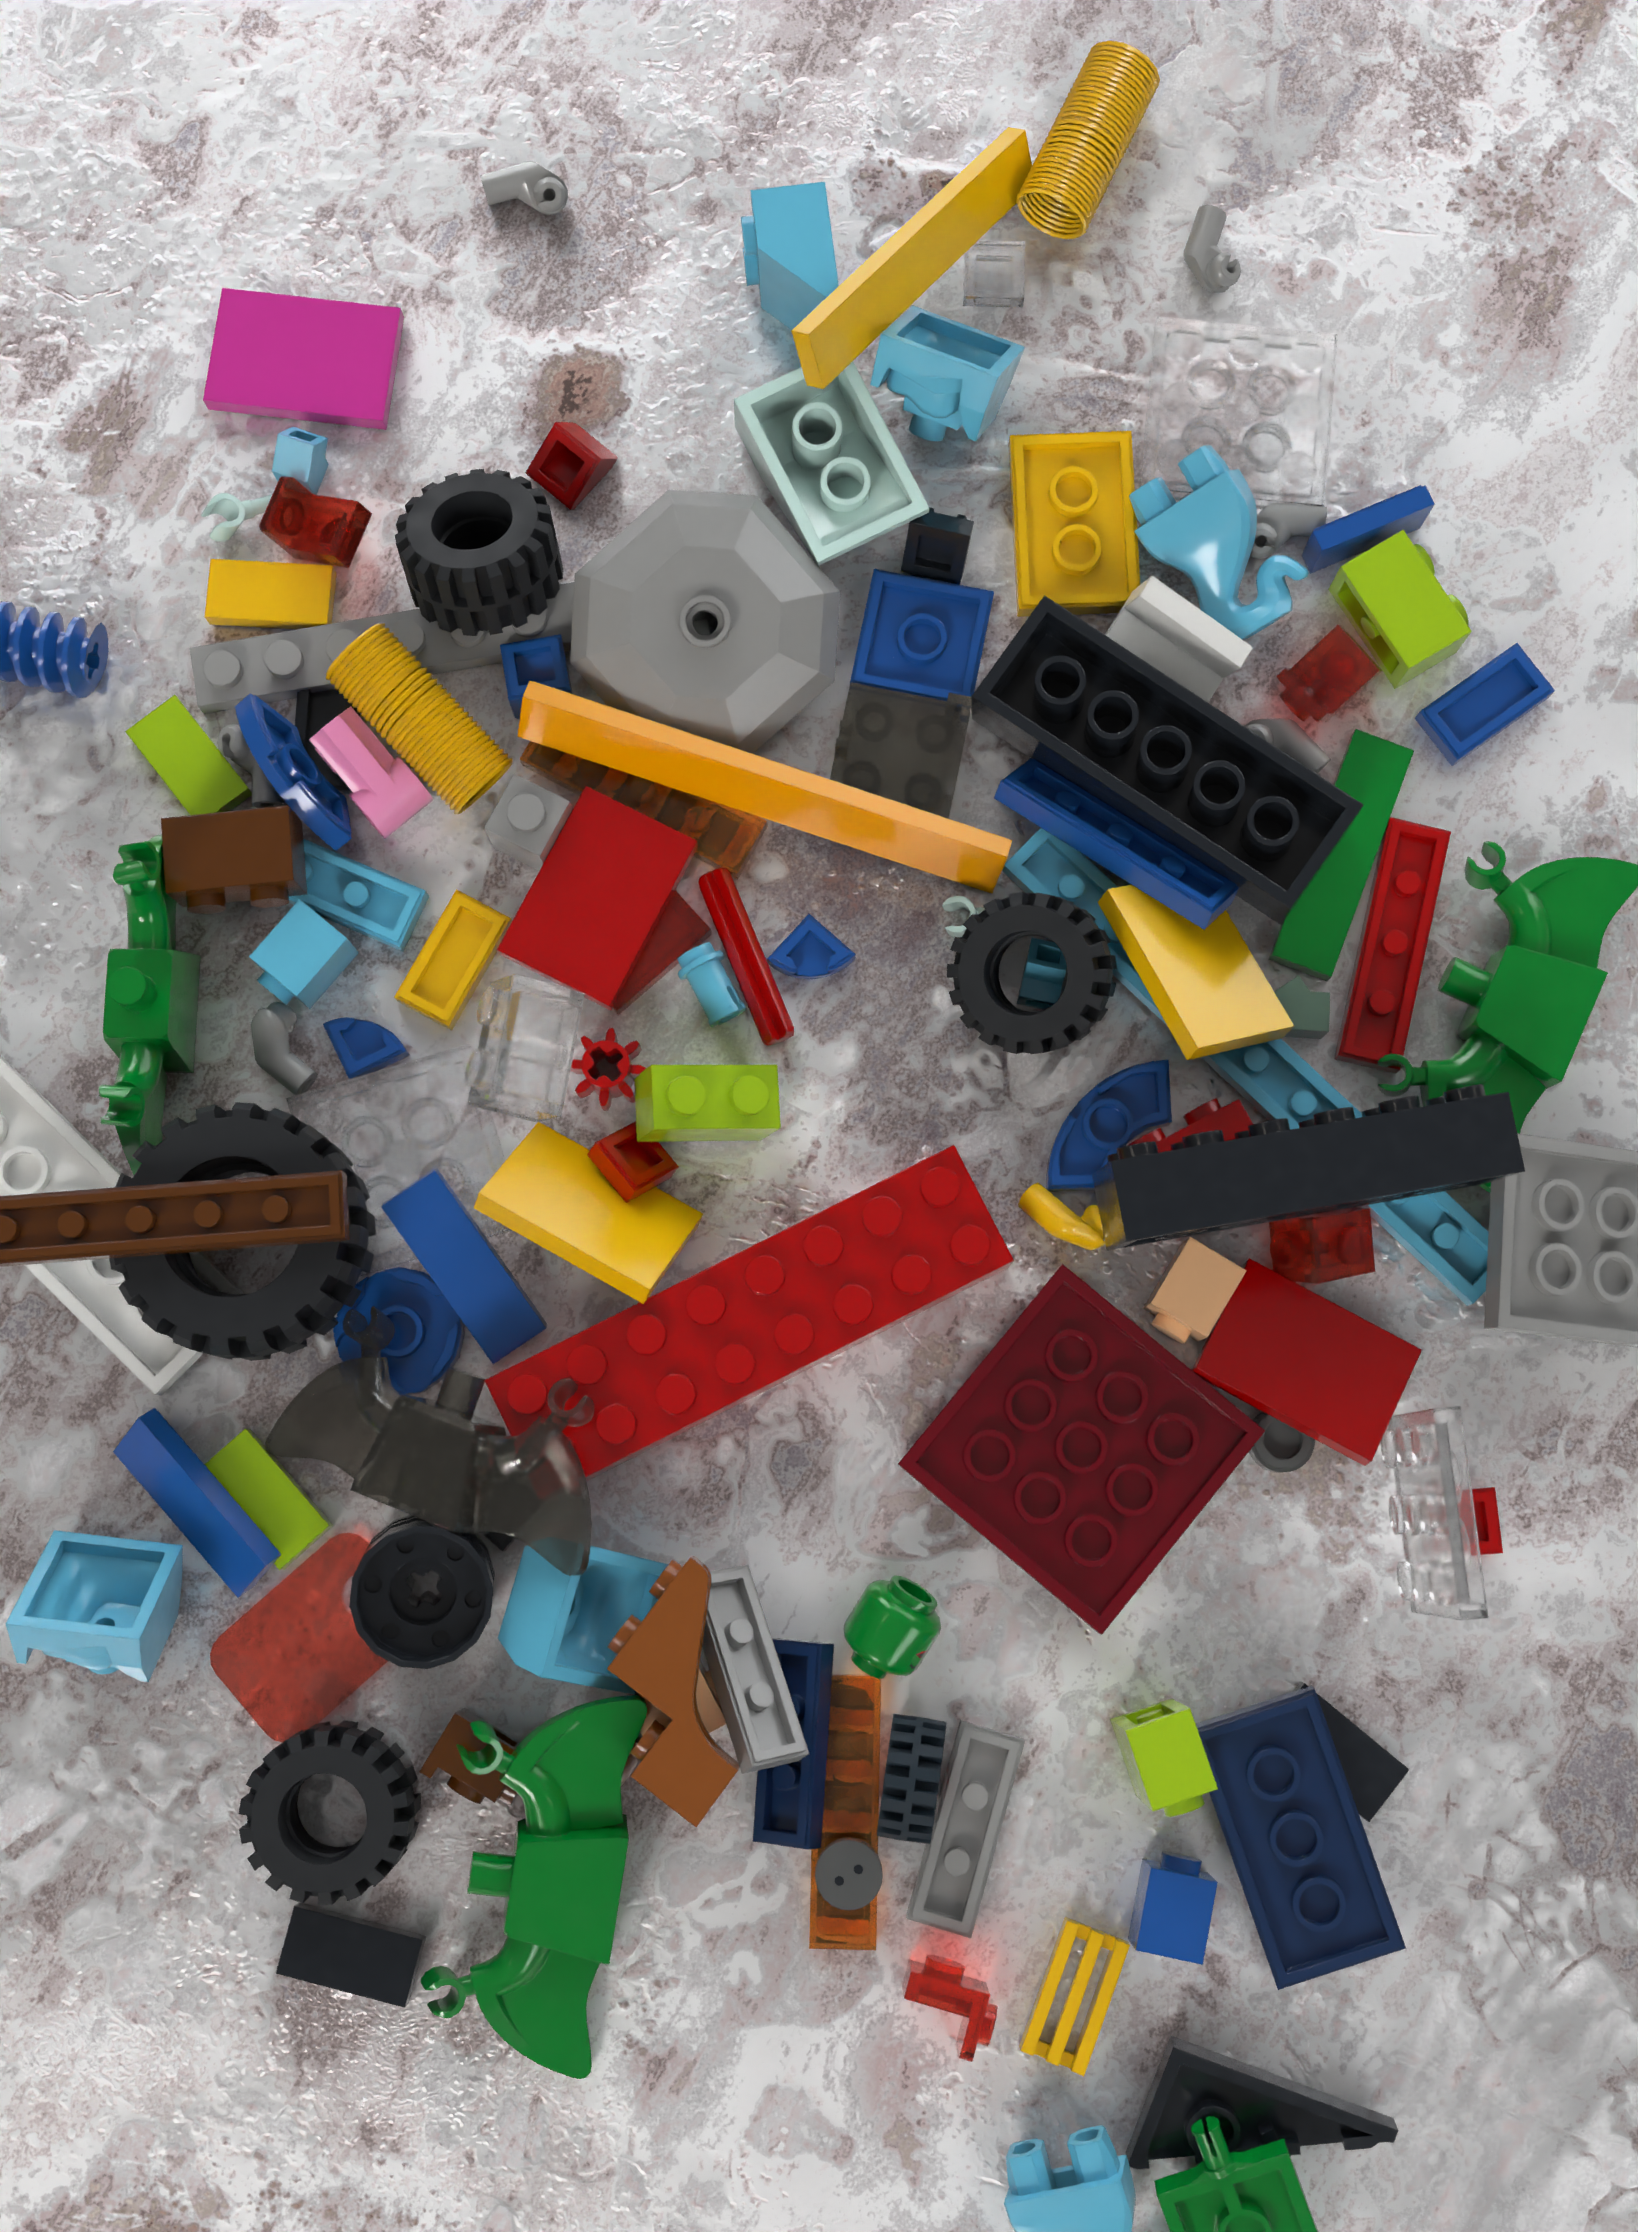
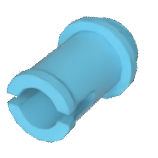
[677,942,747,1027]

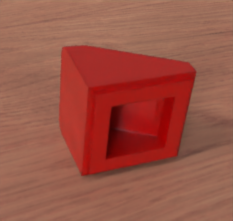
[525,422,618,510]

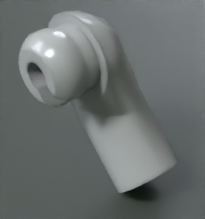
[480,162,568,215]

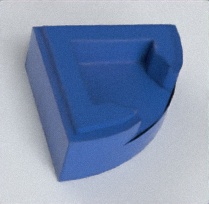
[767,914,856,979]
[323,1017,410,1083]

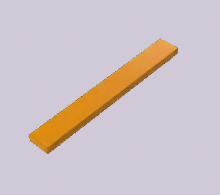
[517,681,1012,894]

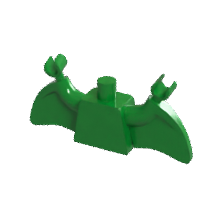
[98,834,201,1175]
[1378,841,1638,1193]
[421,1695,647,2079]

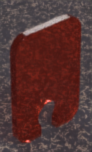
[210,1532,389,1743]

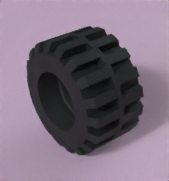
[395,469,563,636]
[947,892,1117,1055]
[239,1720,421,1905]

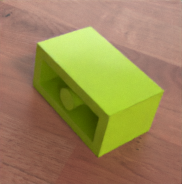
[1328,530,1472,689]
[634,1065,781,1142]
[1110,1698,1218,1817]

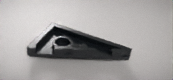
[1125,2036,1399,2170]

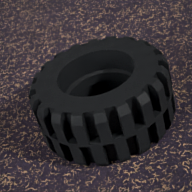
[109,1102,376,1361]

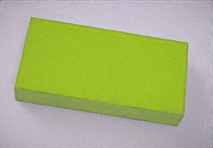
[125,695,252,815]
[204,1428,334,1570]

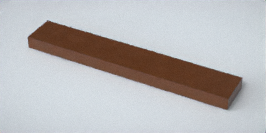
[0,1170,350,1267]

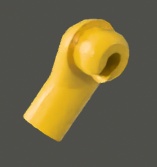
[1018,1183,1105,1250]

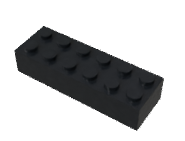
[972,595,1363,925]
[1092,1084,1525,1251]

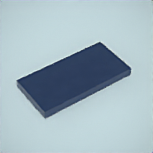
[1196,1685,1406,1990]

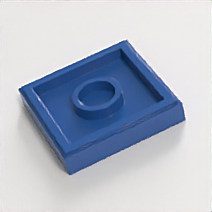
[850,569,994,714]

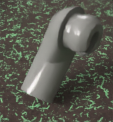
[1183,205,1241,293]
[1250,503,1327,559]
[1244,718,1331,774]
[217,724,284,808]
[251,1002,318,1097]

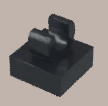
[901,507,974,585]

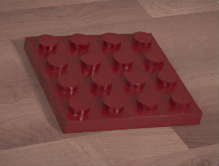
[897,1264,1265,1635]

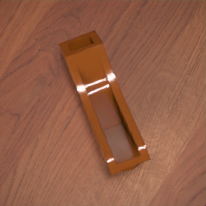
[607,1556,740,1827]

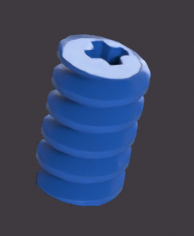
[0,601,109,698]

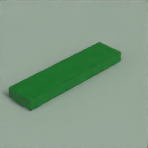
[1269,729,1414,981]

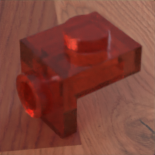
[259,476,372,568]
[1276,625,1383,723]
[1269,1207,1375,1284]
[902,1955,998,2062]

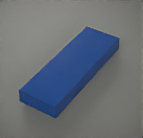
[381,1167,547,1364]
[113,1408,281,1598]

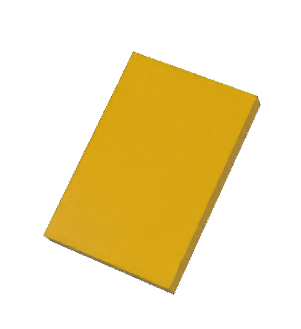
[1008,431,1140,617]
[1098,885,1294,1060]
[473,1121,703,1304]

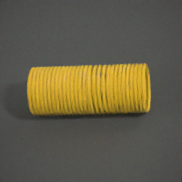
[1016,40,1160,239]
[326,623,512,814]

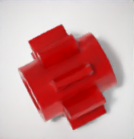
[567,1028,646,1111]

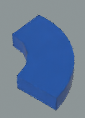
[235,693,352,851]
[1046,1060,1172,1192]

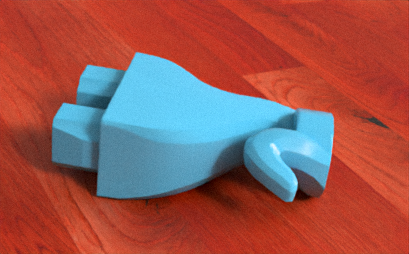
[1129,445,1309,640]
[1004,2125,1136,2232]

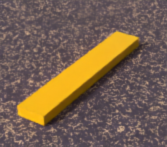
[791,127,1032,389]

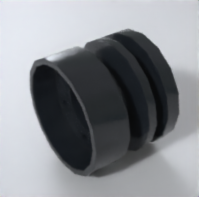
[349,1512,495,1669]

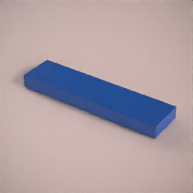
[994,758,1239,930]

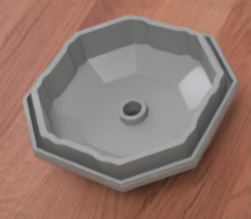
[570,490,840,754]

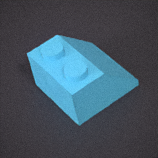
[741,182,839,330]

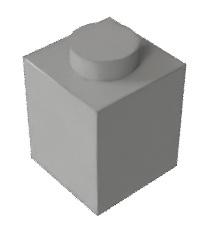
[484,773,573,871]

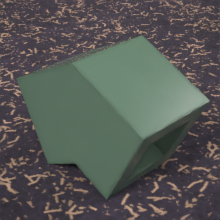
[1274,976,1330,1039]

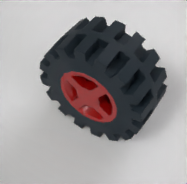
[877,1714,947,1844]

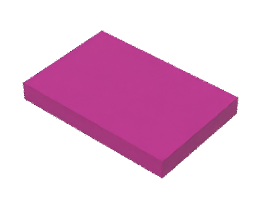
[203,288,404,430]

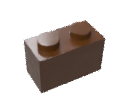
[161,805,307,914]

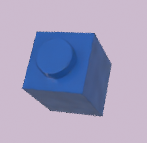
[1128,1851,1218,1965]

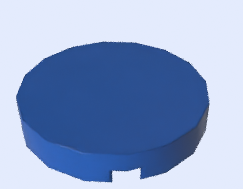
[333,1267,465,1397]

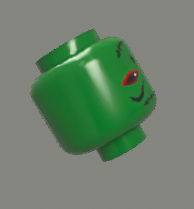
[843,1575,941,1679]

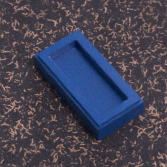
[1301,485,1435,574]
[1414,643,1555,766]

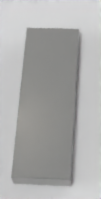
[702,1565,809,1774]
[906,1720,1025,1938]

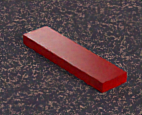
[1334,817,1451,1074]

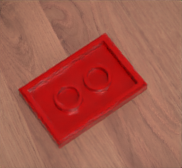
[497,786,699,1011]
[1192,1258,1422,1466]

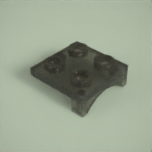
[830,682,972,819]

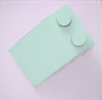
[734,361,930,566]

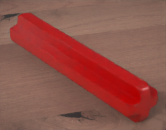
[698,868,794,1046]

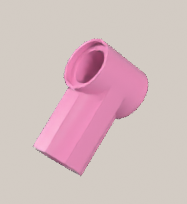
[309,706,433,839]

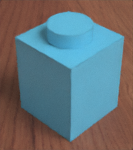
[249,899,359,1009]

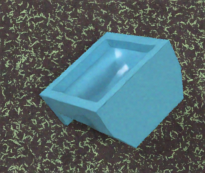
[870,305,1025,442]
[6,1530,183,1682]
[498,1537,669,1695]

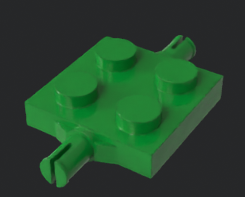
[1154,2116,1318,2232]

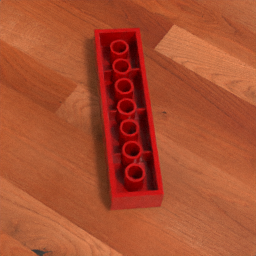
[484,1145,1014,1500]

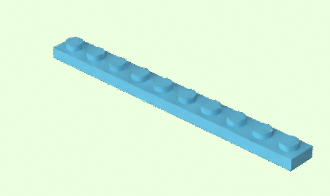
[1002,828,1489,1306]

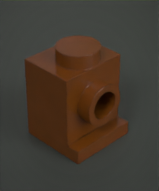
[419,1708,520,1806]

